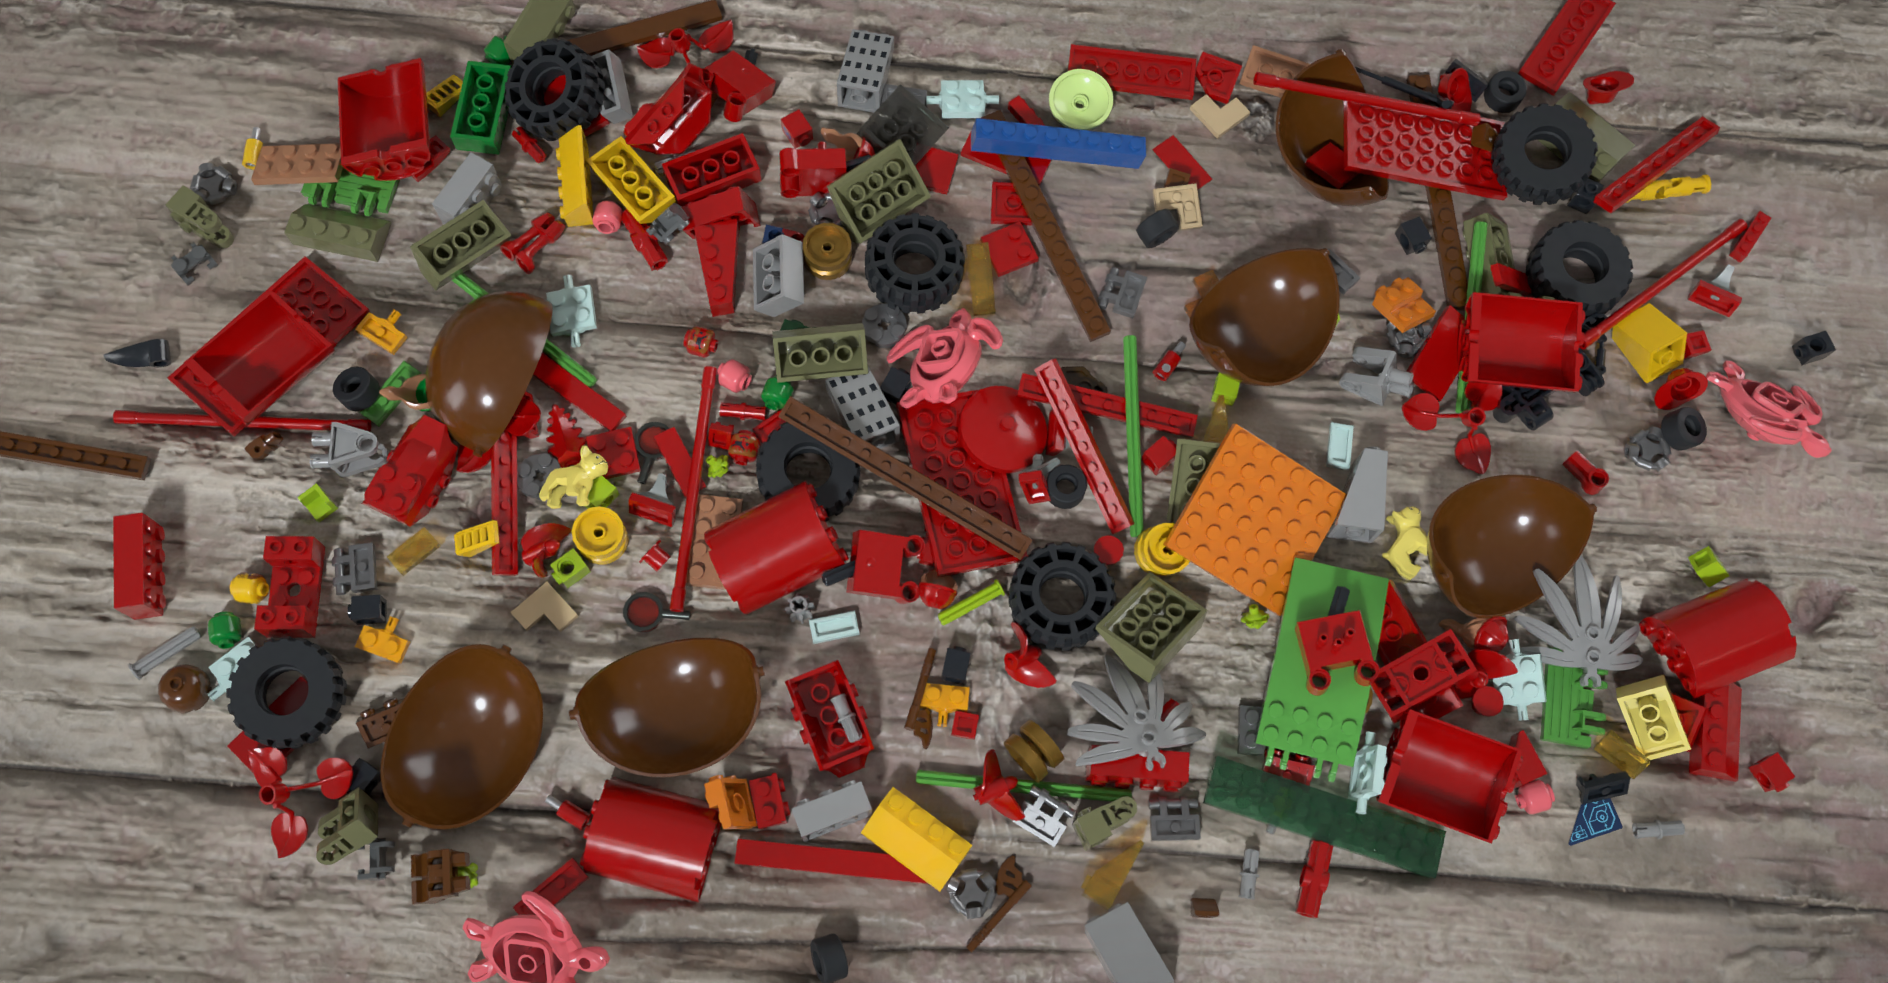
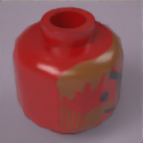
[683,326,719,358]
[728,430,760,466]

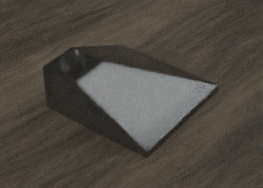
[857,84,949,166]

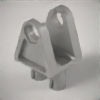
[1339,347,1414,406]
[309,422,389,477]

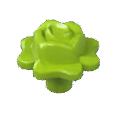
[706,455,729,478]
[1240,604,1269,629]
[458,862,478,888]

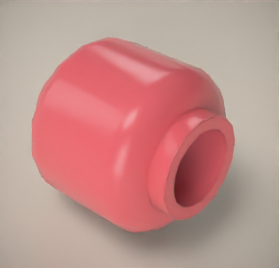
[592,201,623,234]
[717,359,752,393]
[1515,780,1555,814]

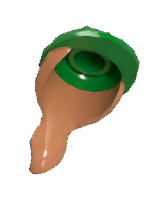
[379,373,431,412]

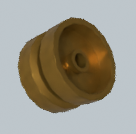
[803,223,852,280]
[1003,720,1064,783]

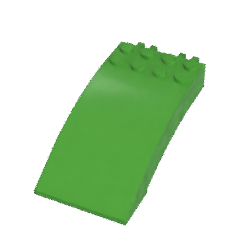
[1255,557,1389,782]

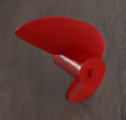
[521,523,571,578]
[1004,622,1057,688]
[1453,649,1518,699]
[973,749,1025,821]

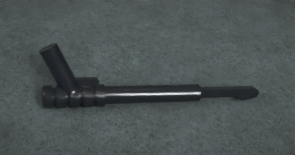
[1354,66,1454,109]

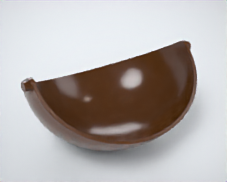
[1276,49,1389,207]
[1189,248,1340,386]
[425,291,553,457]
[1427,475,1597,618]
[569,638,765,777]
[381,644,543,829]

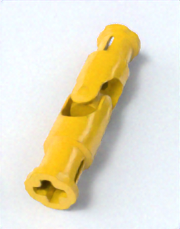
[1626,174,1711,203]

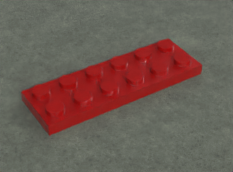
[1518,0,1616,96]
[1068,44,1197,100]
[1377,580,1464,719]

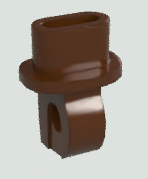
[244,432,284,459]

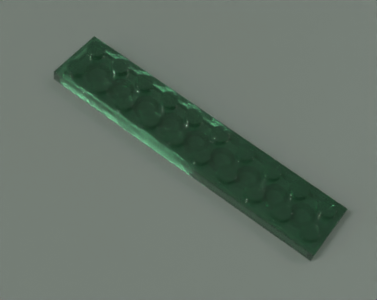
[1203,756,1446,879]

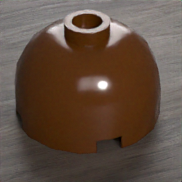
[158,664,212,714]

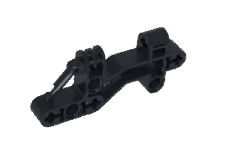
[1493,313,1607,431]

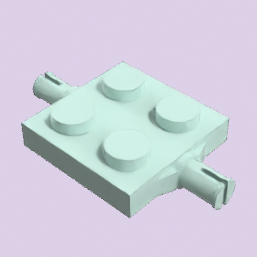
[926,80,999,118]
[546,275,597,348]
[207,636,257,701]
[1493,639,1547,721]
[1348,732,1387,814]

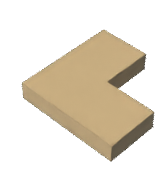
[1190,94,1250,139]
[1152,183,1203,230]
[510,582,579,632]

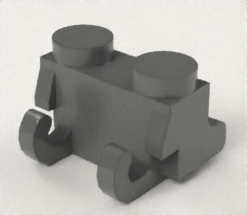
[646,203,690,245]
[171,242,218,286]
[357,838,395,881]

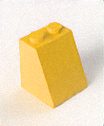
[1612,303,1687,383]

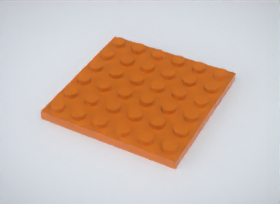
[1163,424,1346,616]

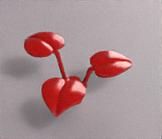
[637,20,734,69]
[1402,382,1502,474]
[456,398,541,473]
[249,747,353,858]

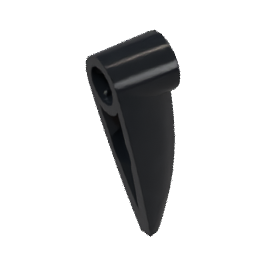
[104,339,171,368]

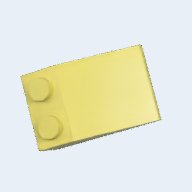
[1616,675,1691,762]

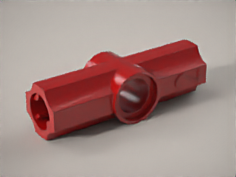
[622,209,668,271]
[1295,840,1334,919]

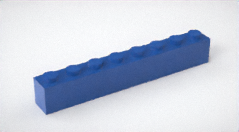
[971,118,1146,169]

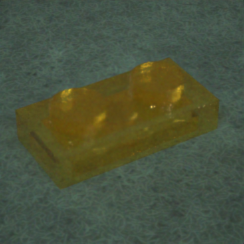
[387,527,441,576]
[1594,730,1651,780]

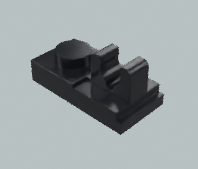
[1444,59,1488,102]
[1576,771,1631,805]

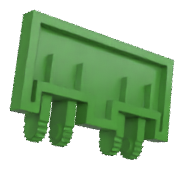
[301,167,400,216]
[1540,647,1608,748]

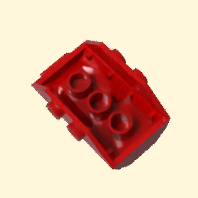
[623,63,712,155]
[361,415,458,527]
[784,660,874,778]

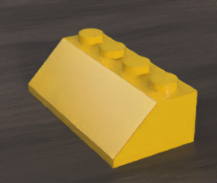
[556,125,594,227]
[586,136,677,224]
[861,787,972,892]

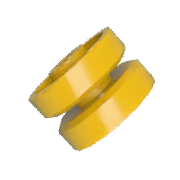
[572,506,629,565]
[1134,523,1190,576]

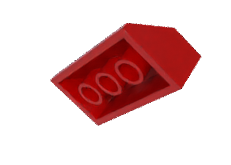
[1689,683,1742,782]

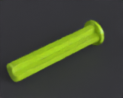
[938,579,1005,625]

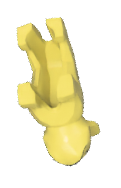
[539,445,608,509]
[1382,506,1428,580]

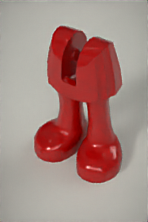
[500,212,566,274]

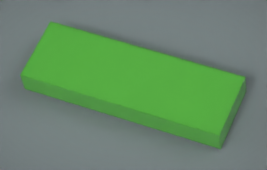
[360,361,422,427]

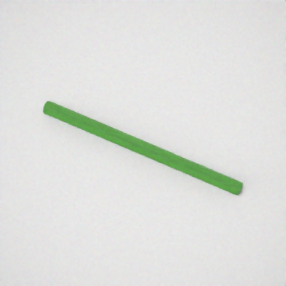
[1455,221,1487,414]
[452,273,597,388]
[1123,335,1143,537]
[916,770,1132,802]

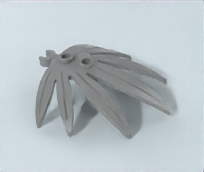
[1514,555,1643,688]
[1067,655,1206,771]

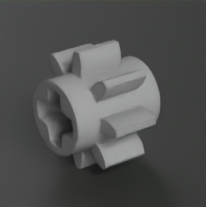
[785,593,815,624]

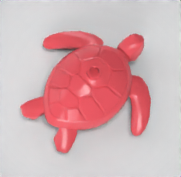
[887,308,1003,409]
[1706,361,1832,458]
[463,891,610,983]

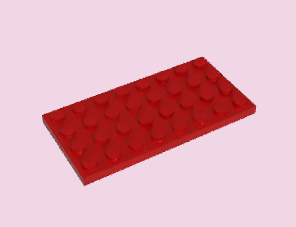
[1343,101,1508,201]
[167,256,371,437]
[896,389,1028,577]

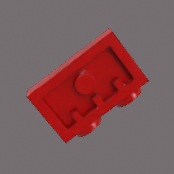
[1259,748,1315,793]
[749,772,791,830]

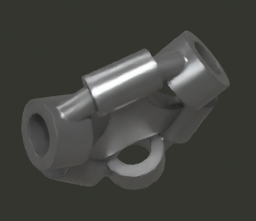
[190,163,237,205]
[808,192,843,227]
[1386,322,1432,358]
[1624,426,1672,471]
[946,868,996,919]

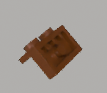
[356,698,404,749]

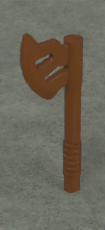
[904,648,936,749]
[966,856,1032,953]

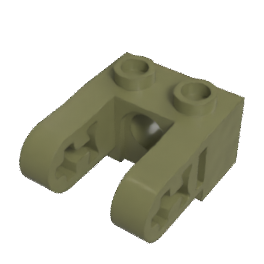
[165,185,234,249]
[316,788,379,865]
[1072,796,1137,851]

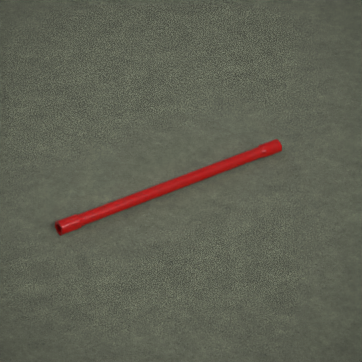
[1253,72,1480,126]
[1579,219,1748,350]
[669,366,717,612]
[113,410,371,432]

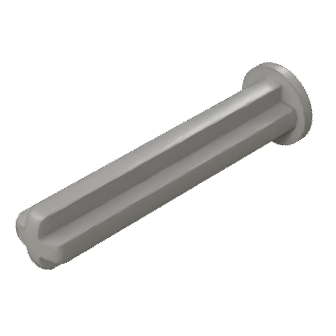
[128,627,201,680]

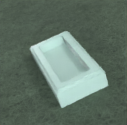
[1326,422,1354,470]
[809,610,860,644]

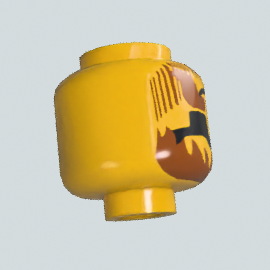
[230,572,269,604]

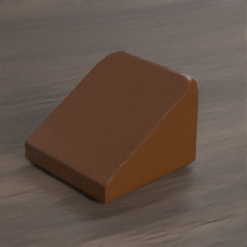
[1471,123,1498,152]
[1191,898,1219,918]

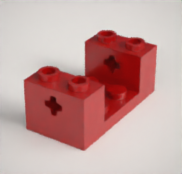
[254,536,326,638]
[1371,629,1479,724]

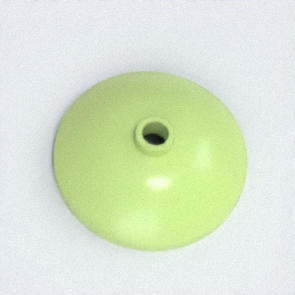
[1049,69,1113,130]

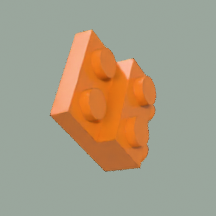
[1372,277,1436,333]
[704,775,757,829]

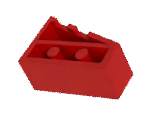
[681,186,761,239]

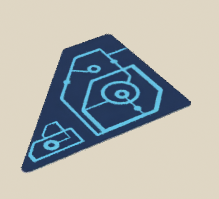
[1568,798,1623,846]

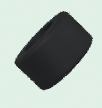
[1484,71,1527,113]
[1136,209,1179,248]
[332,366,380,412]
[1661,407,1707,451]
[1046,464,1087,509]
[810,934,848,983]

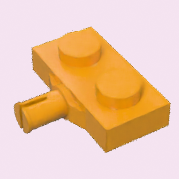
[355,309,407,355]
[355,616,410,664]
[920,683,970,727]

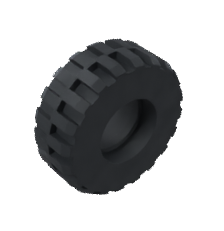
[505,38,605,141]
[1491,103,1598,205]
[865,213,965,314]
[1526,220,1633,319]
[756,422,861,522]
[1009,541,1116,651]
[226,636,347,749]

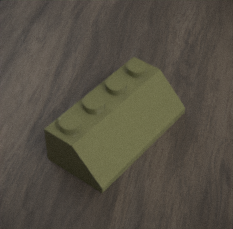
[503,0,575,66]
[410,200,512,290]
[284,204,391,262]
[1463,213,1515,295]
[772,323,868,383]

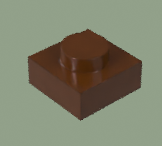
[1163,168,1191,188]

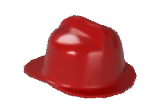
[1438,68,1472,112]
[1583,71,1635,105]
[1654,368,1708,410]

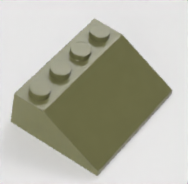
[1538,92,1635,183]
[827,139,931,244]
[1166,439,1221,524]
[1095,572,1208,683]

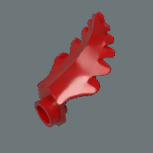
[546,404,587,468]

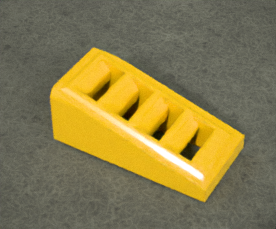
[426,74,463,117]
[454,520,499,557]

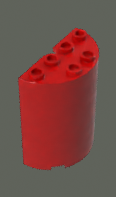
[338,58,430,181]
[183,291,337,426]
[1457,292,1585,393]
[704,481,849,615]
[1639,579,1797,699]
[1376,709,1523,844]
[580,777,722,903]

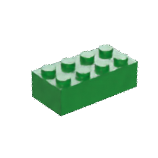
[450,61,511,155]

